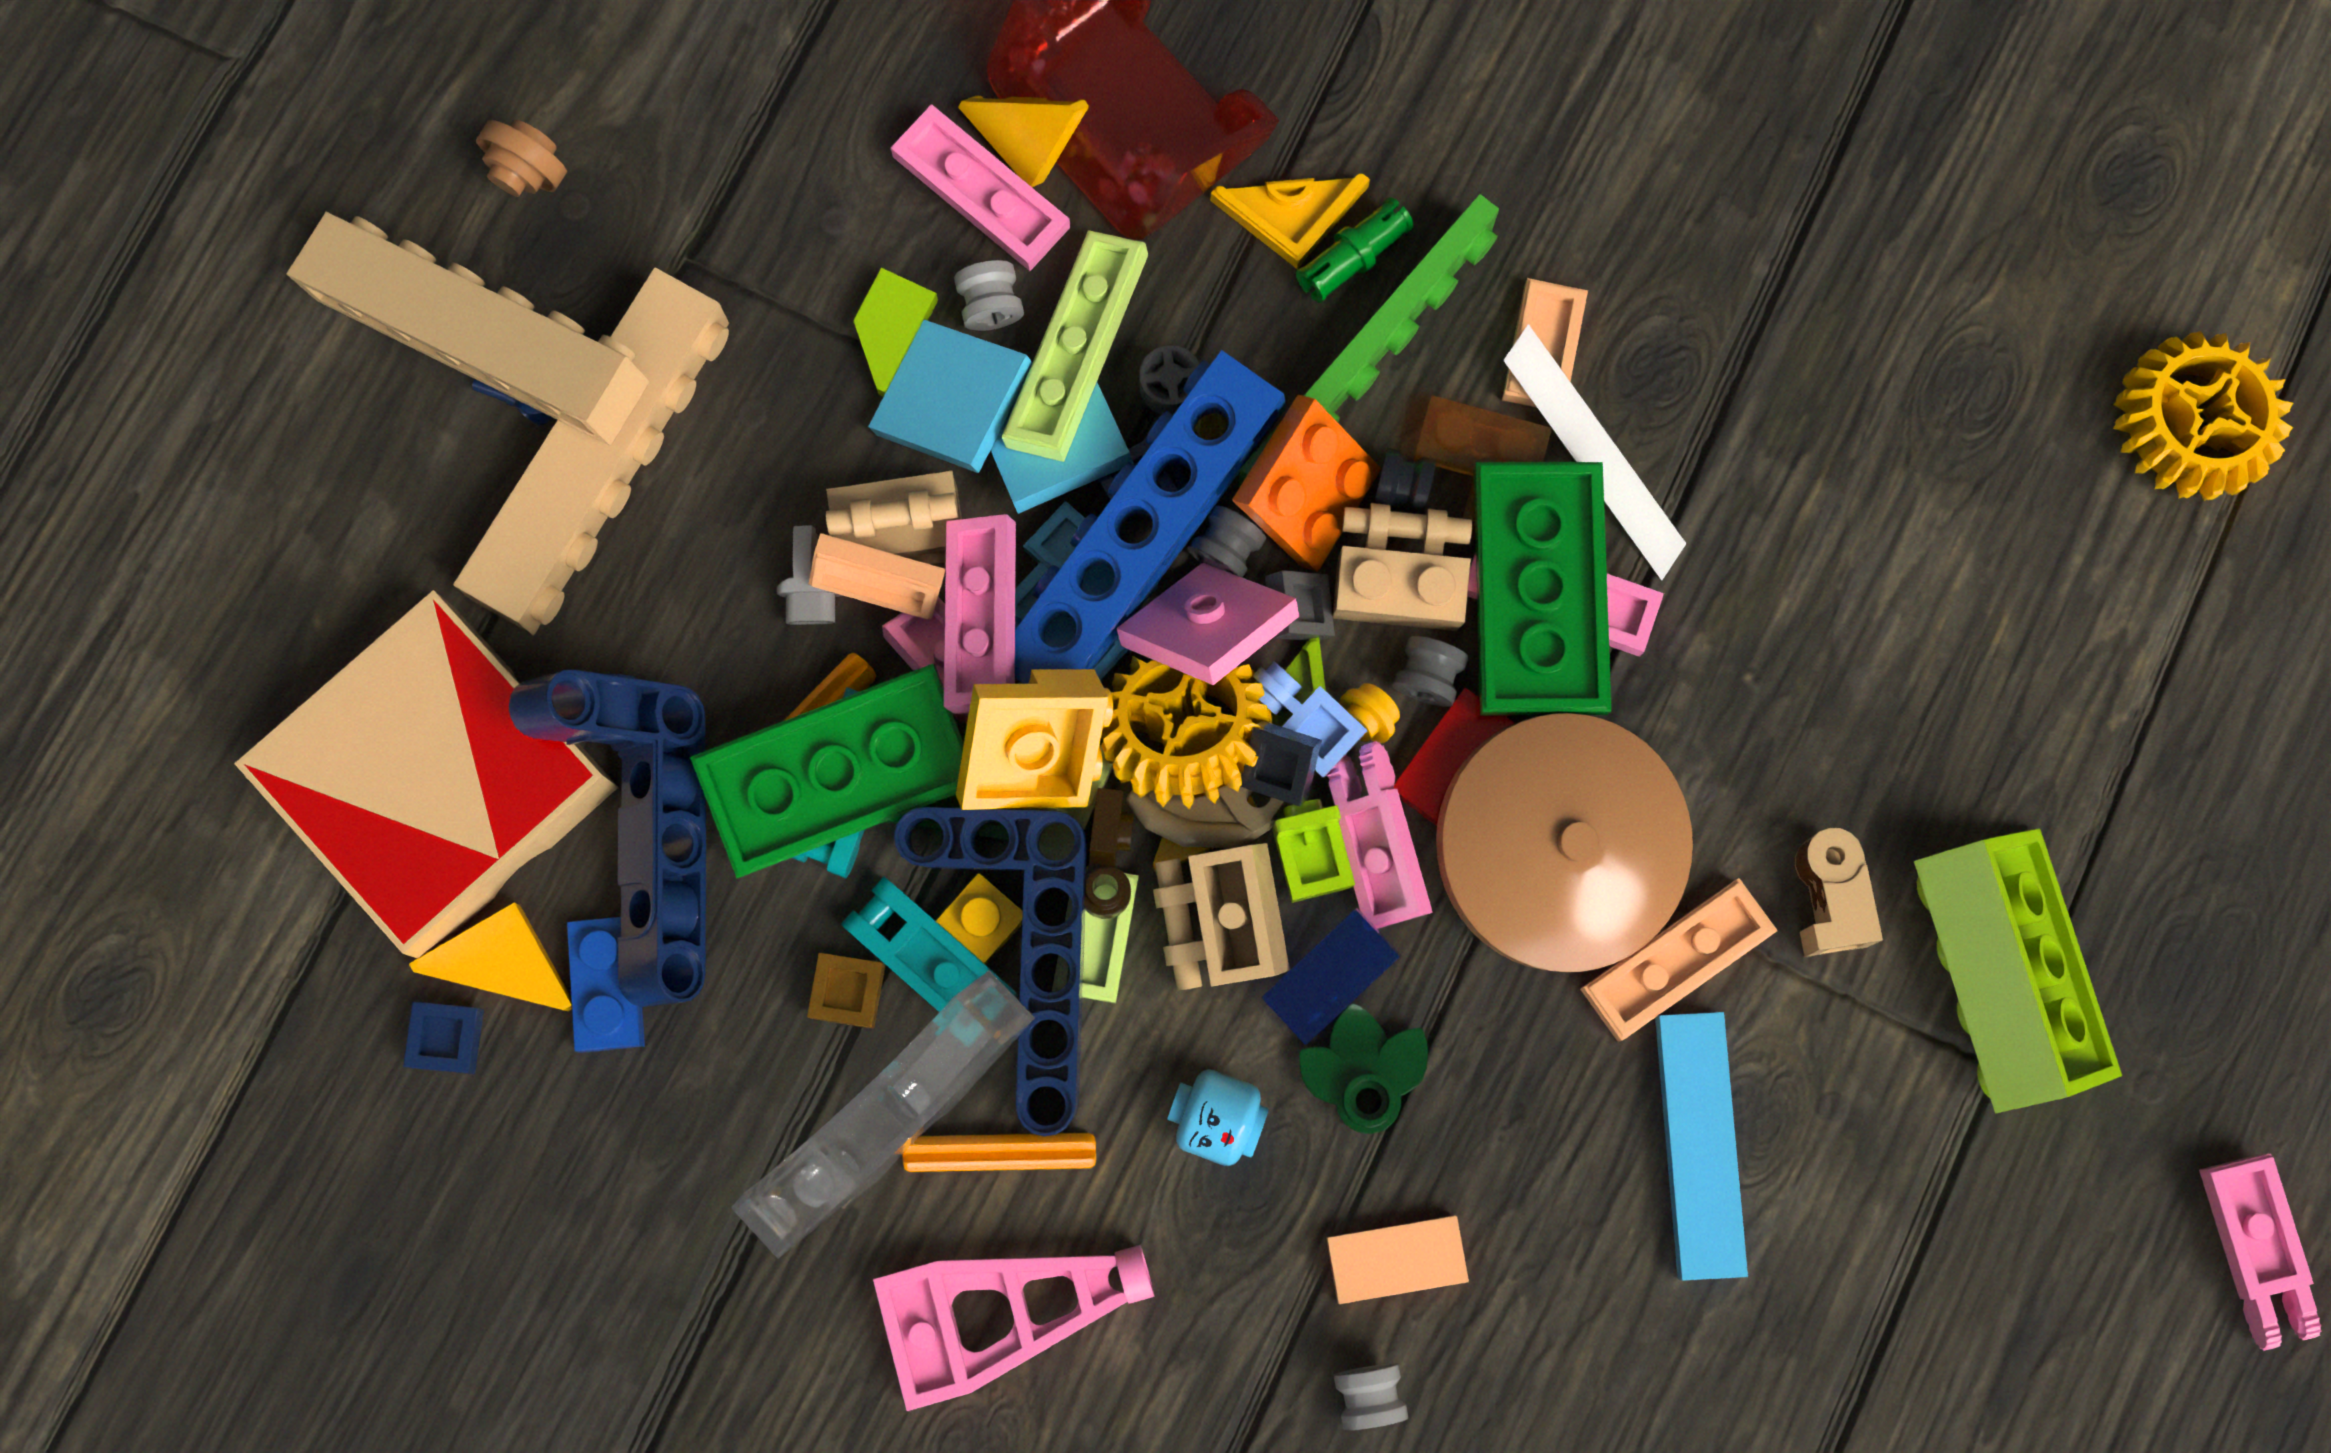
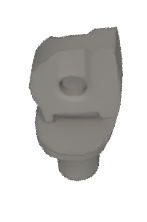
[777,525,843,625]

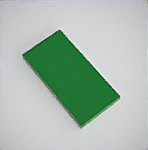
[1474,462,1611,716]
[690,664,964,878]

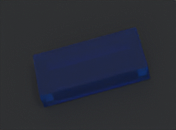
[1262,908,1402,1045]

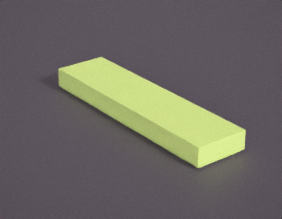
[1002,230,1148,462]

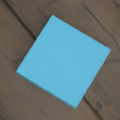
[868,320,1033,473]
[991,382,1134,514]

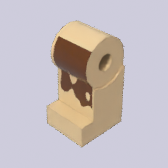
[1795,828,1883,957]

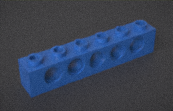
[1015,350,1286,684]

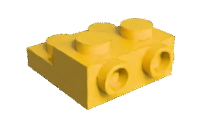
[956,669,1113,810]

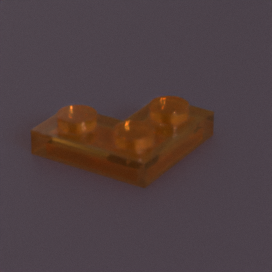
[1413,395,1552,539]

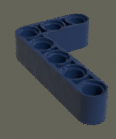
[894,807,1088,1136]

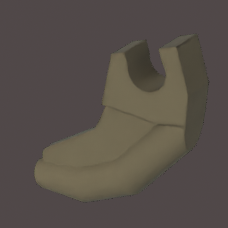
[1126,777,1287,849]

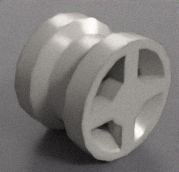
[954,260,1024,331]
[1333,1363,1408,1430]

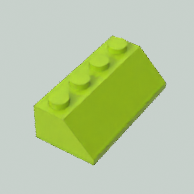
[1914,828,2122,1114]

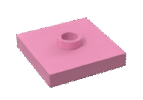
[1117,563,1299,685]

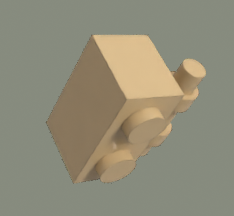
[826,471,962,571]
[1332,503,1472,631]
[1153,843,1290,991]

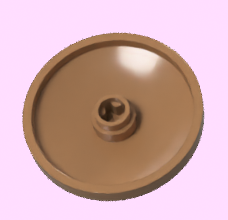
[1436,713,1693,972]

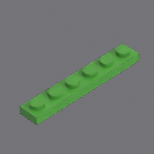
[1238,194,1499,487]

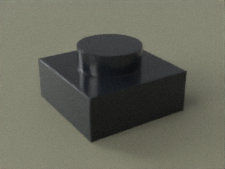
[1240,720,1322,807]

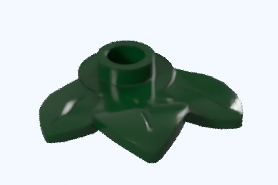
[1299,1003,1428,1134]

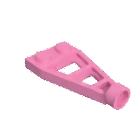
[873,1245,1154,1411]

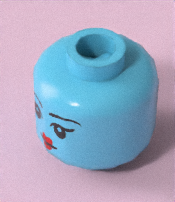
[1167,1069,1269,1166]

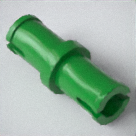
[1296,197,1414,303]

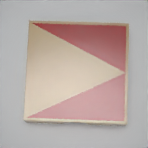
[234,590,619,958]

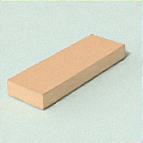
[1580,878,1778,1042]

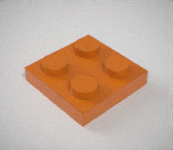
[1232,395,1381,572]

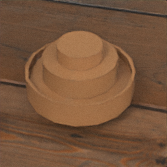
[476,120,567,197]

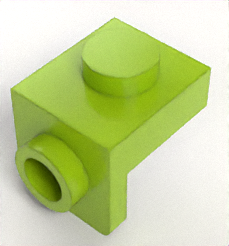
[1272,799,1355,903]

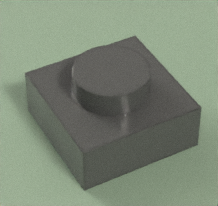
[1265,570,1335,641]

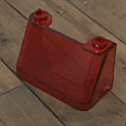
[987,0,1280,240]

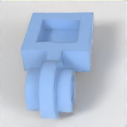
[1253,661,1368,777]

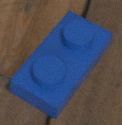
[567,917,645,1053]

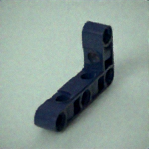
[509,670,706,1007]

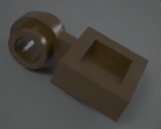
[1084,788,1135,919]

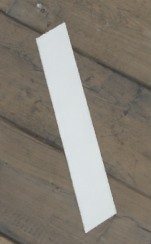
[1503,324,1686,581]

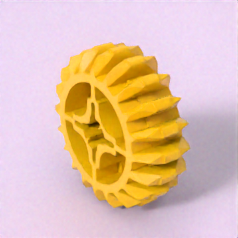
[2113,331,2293,501]
[1101,656,1273,809]

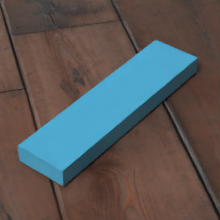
[1655,1012,1748,1281]

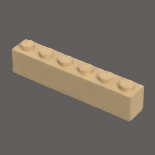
[287,212,650,446]
[453,267,729,636]

